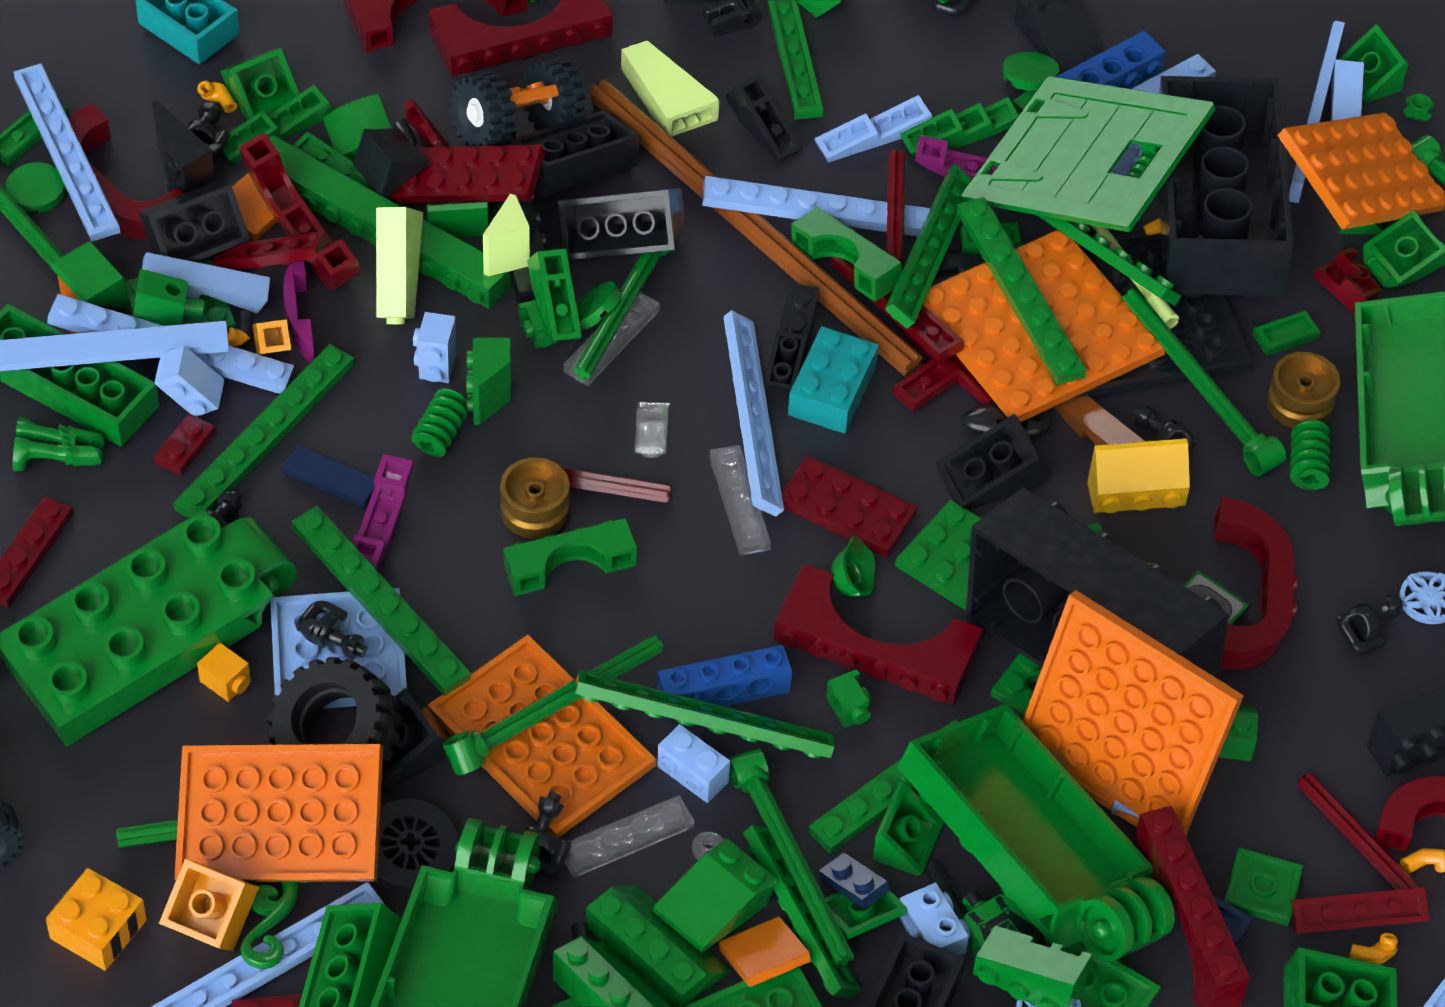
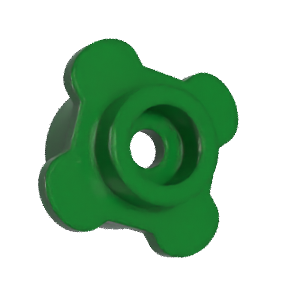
[1403,93,1434,121]

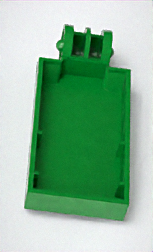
[1355,291,1445,527]
[0,509,297,748]
[898,704,1175,962]
[370,818,560,1007]

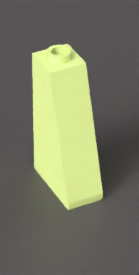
[621,41,719,137]
[376,207,423,325]

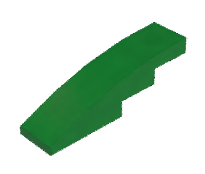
[900,97,1019,157]

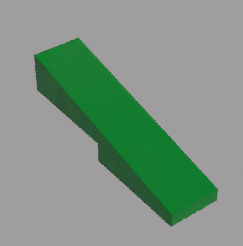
[222,85,333,164]

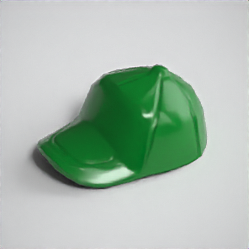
[831,535,875,597]

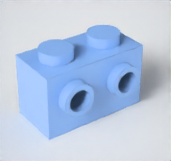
[413,312,457,383]
[154,345,225,417]
[657,724,730,804]
[899,882,970,955]

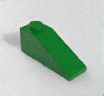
[527,249,582,342]

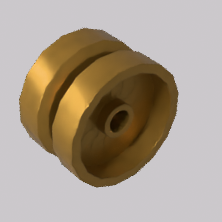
[1267,352,1340,429]
[500,457,570,539]

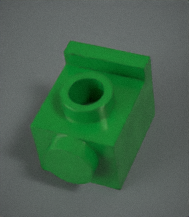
[519,300,559,349]
[826,669,871,728]

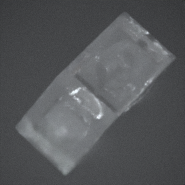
[635,402,670,458]

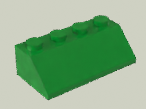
[586,884,730,1007]
[299,903,402,1007]
[553,936,672,1007]

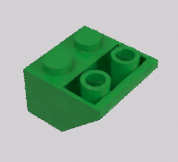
[467,338,511,425]

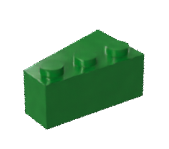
[972,926,1092,1007]

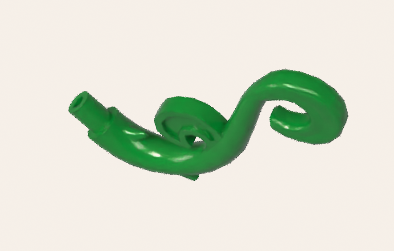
[241,882,307,969]

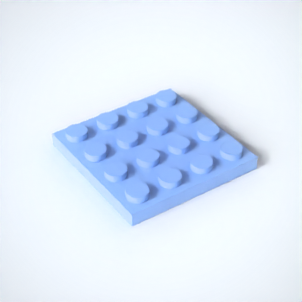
[270,588,407,709]

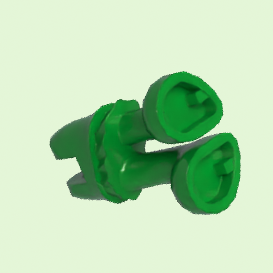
[13,417,105,472]

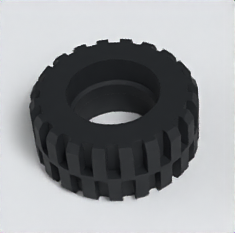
[267,657,401,770]

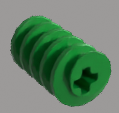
[411,388,468,458]
[1290,420,1330,491]

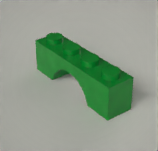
[791,207,901,302]
[503,518,637,596]

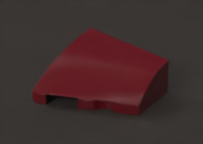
[404,99,451,147]
[1312,246,1382,314]

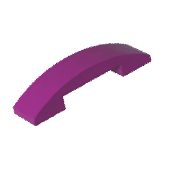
[915,135,997,179]
[283,261,314,362]
[352,454,414,570]

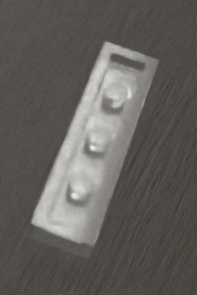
[563,292,660,386]
[709,445,771,556]
[565,795,694,878]

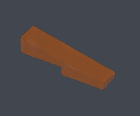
[1054,395,1145,446]

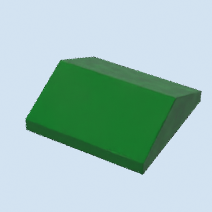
[825,891,908,939]

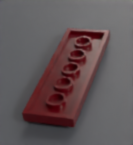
[370,145,546,203]

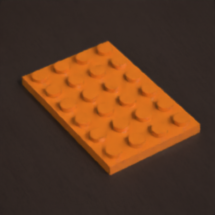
[1277,112,1445,230]
[427,635,656,838]
[174,744,383,882]

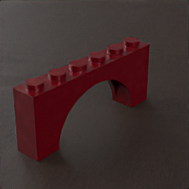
[345,0,528,52]
[428,0,613,77]
[773,564,983,705]
[1133,806,1250,1007]

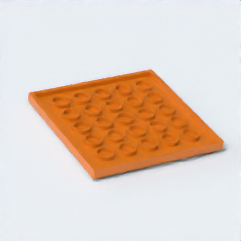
[923,230,1165,422]
[1023,590,1244,836]

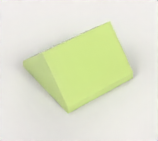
[483,194,530,276]

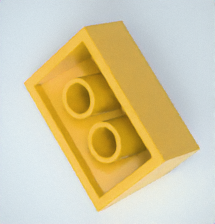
[1087,438,1190,513]

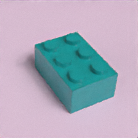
[135,0,240,65]
[788,326,879,434]

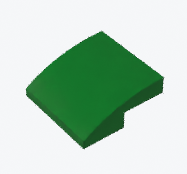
[323,94,391,160]

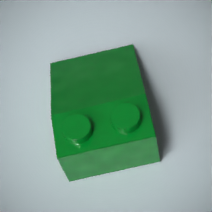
[652,838,777,953]

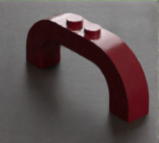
[68,103,183,240]
[239,132,360,291]
[1213,497,1298,670]
[1374,776,1445,853]

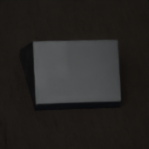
[353,128,429,198]

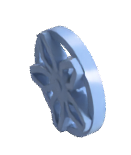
[1399,572,1445,624]

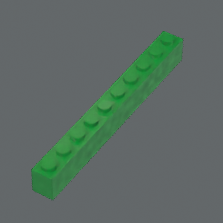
[269,135,510,309]

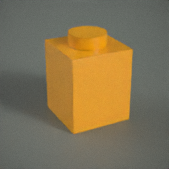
[252,319,291,354]
[197,642,251,702]

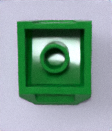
[1363,210,1445,288]

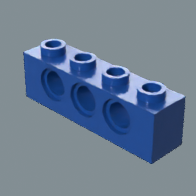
[1056,31,1166,89]
[657,645,792,719]

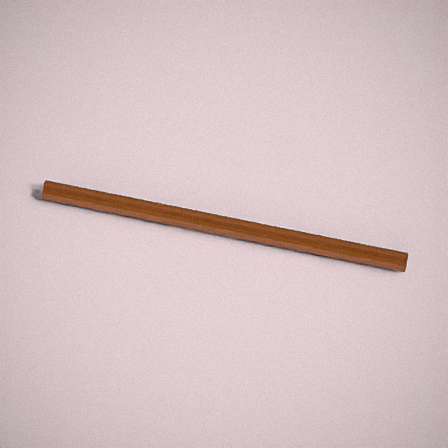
[589,79,923,377]

